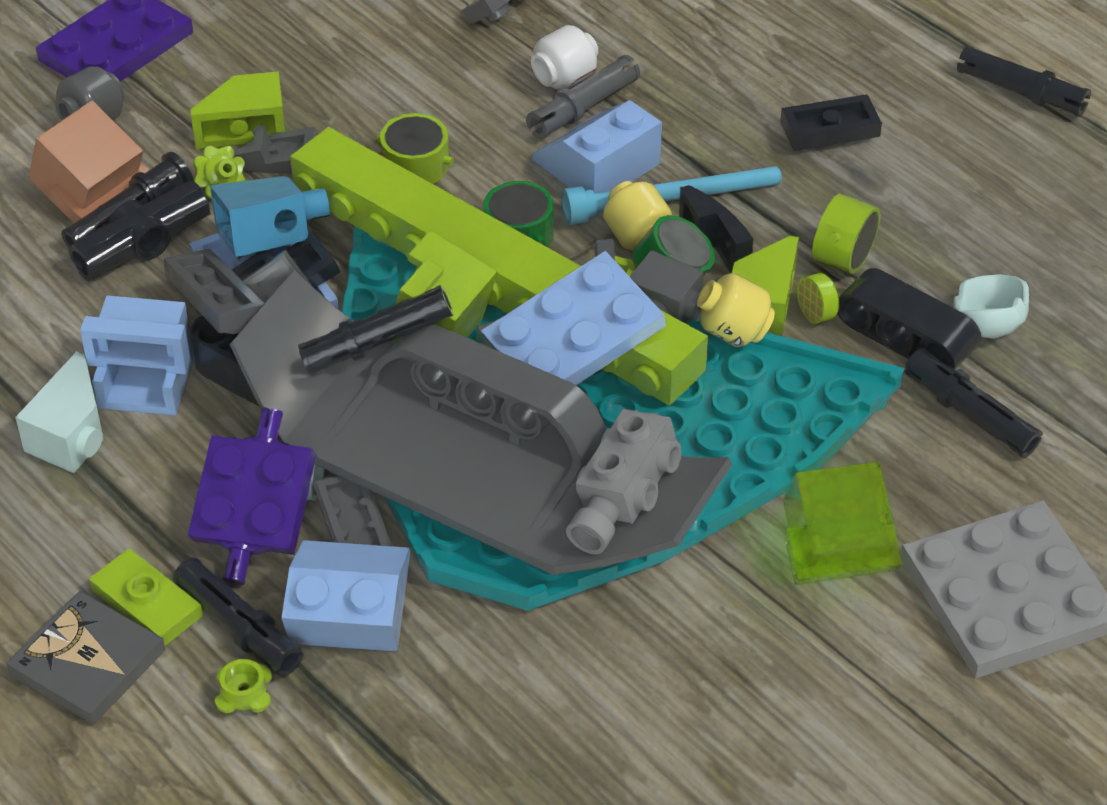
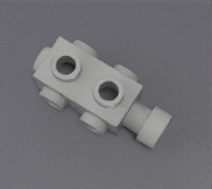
[566,409,681,554]

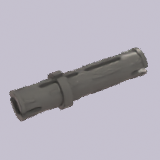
[526,55,640,139]

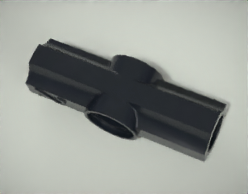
[68,179,211,282]

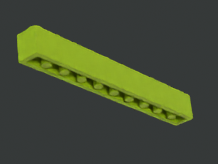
[290,127,708,406]

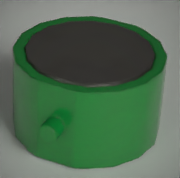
[483,181,554,247]
[632,215,715,276]

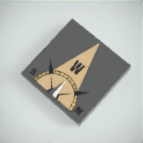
[6,591,165,725]

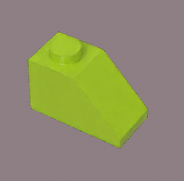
[190,71,285,150]
[732,236,799,336]

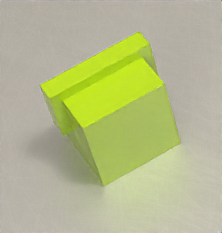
[391,230,497,343]

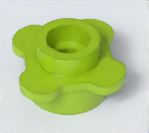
[215,659,272,713]

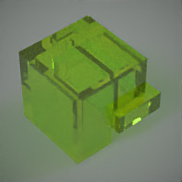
[783,461,902,585]

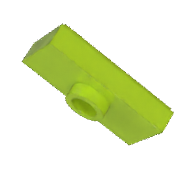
[88,548,203,646]

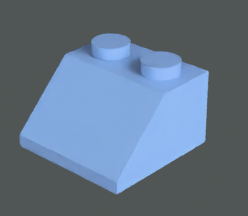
[532,100,662,193]
[282,540,410,652]

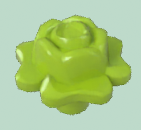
[193,145,245,199]

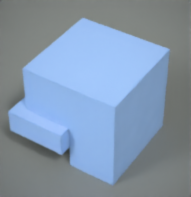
[80,295,194,415]

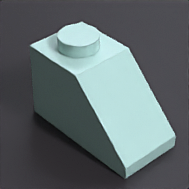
[15,351,104,473]

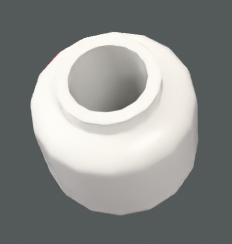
[531,25,599,90]

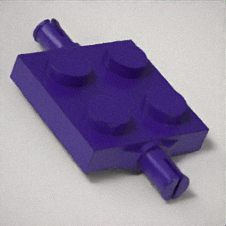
[188,407,317,585]

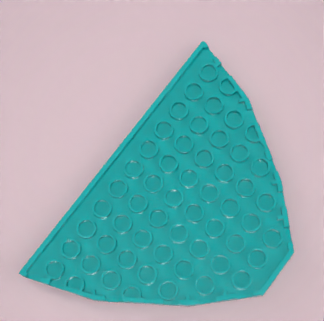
[342,226,904,611]

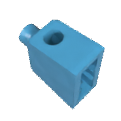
[210,176,330,257]

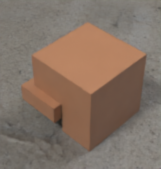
[29,100,149,223]

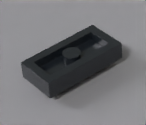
[780,94,882,151]

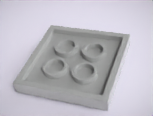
[900,500,1107,679]

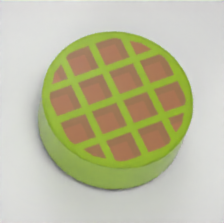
[797,273,839,324]

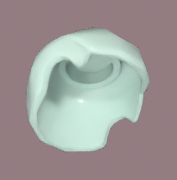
[953,274,1029,339]

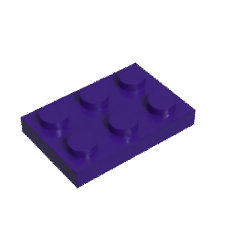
[36,0,193,82]

